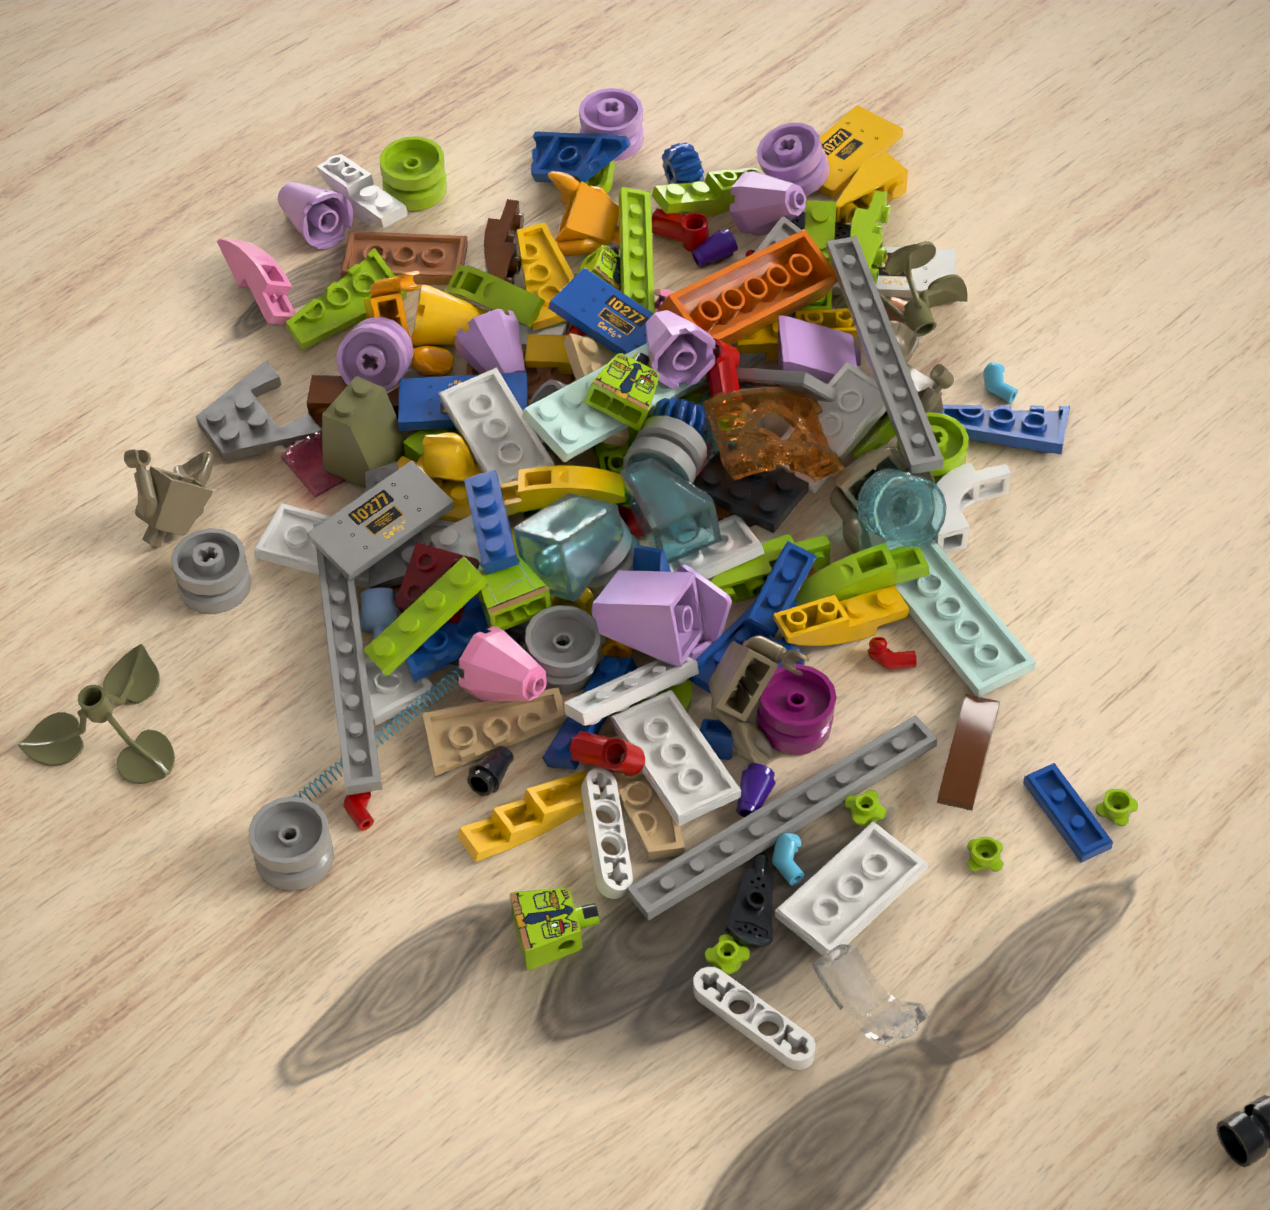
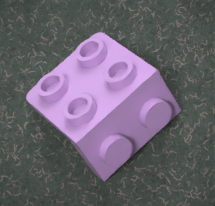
[676,564,732,660]

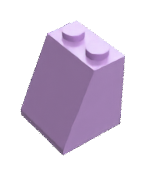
[777,316,863,405]
[592,570,705,667]

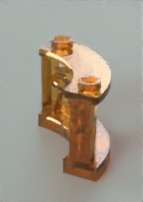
[703,387,845,482]

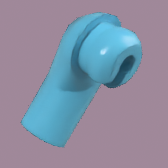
[983,362,1018,403]
[772,832,804,886]

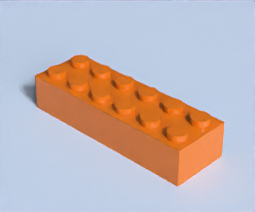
[655,229,838,345]

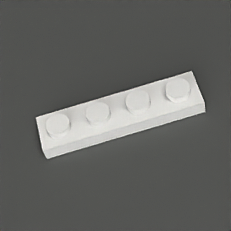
[563,657,699,726]

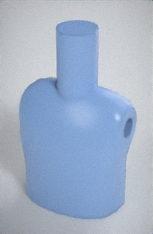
[360,588,398,639]

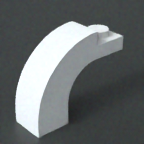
[927,462,1011,554]

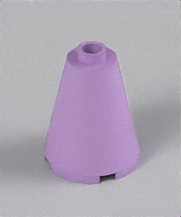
[278,182,353,249]

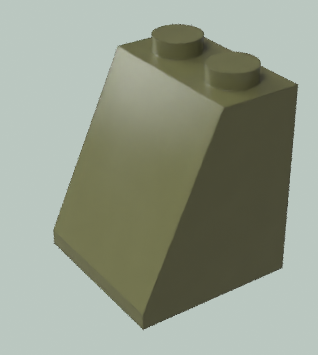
[322,376,406,488]

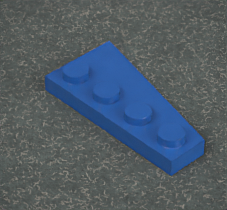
[940,405,1070,454]
[405,597,517,683]

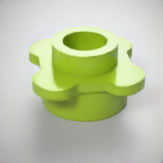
[1096,789,1138,826]
[845,790,886,826]
[967,836,1004,872]
[705,934,750,975]

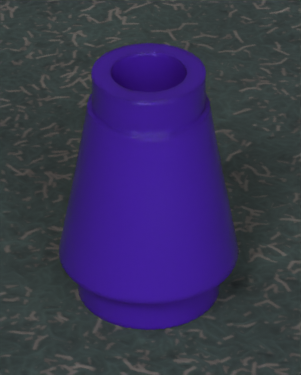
[691,229,738,267]
[736,763,776,817]

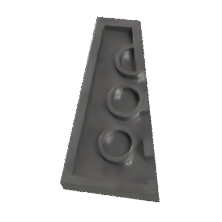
[365,462,426,589]

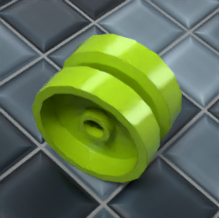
[380,136,447,211]
[896,412,969,495]

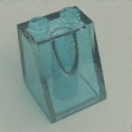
[620,458,722,564]
[513,493,623,602]

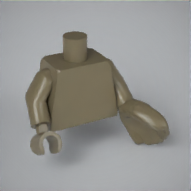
[878,321,954,421]
[830,447,935,554]
[124,449,214,548]
[708,636,809,765]

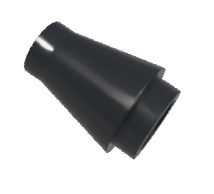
[467,746,514,796]

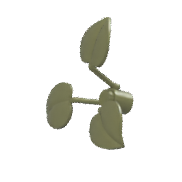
[833,241,968,337]
[18,644,175,784]

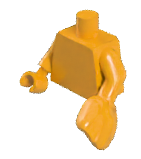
[548,171,620,256]
[363,271,454,377]

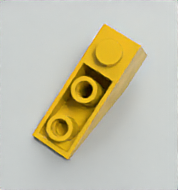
[835,151,908,224]

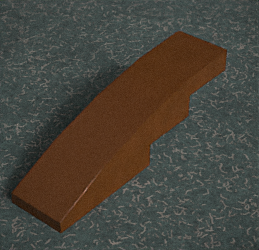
[937,694,1000,811]

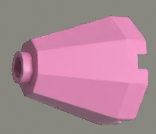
[459,626,547,701]

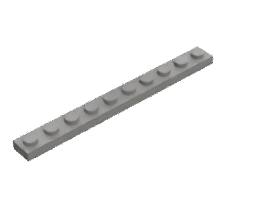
[826,236,944,474]
[313,523,383,795]
[627,715,938,921]

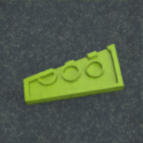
[286,248,407,351]

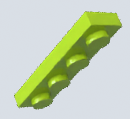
[363,556,488,677]

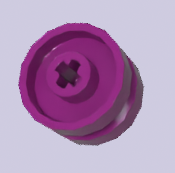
[756,664,837,755]

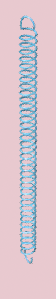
[294,667,464,801]

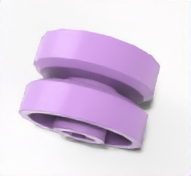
[579,88,644,161]
[757,123,830,196]
[336,317,414,392]

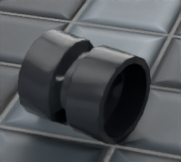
[1216,1095,1270,1167]

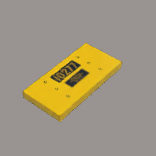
[818,105,903,198]

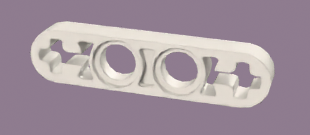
[581,768,633,899]
[693,967,816,1070]

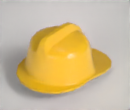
[417,432,482,482]

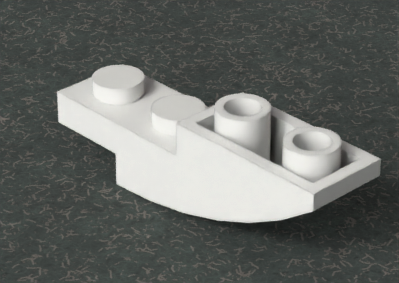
[317,154,408,228]

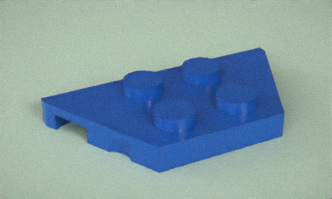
[531,131,631,183]

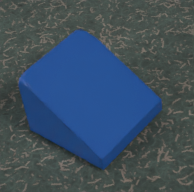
[633,544,671,572]
[700,719,734,760]

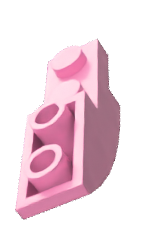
[217,238,296,325]

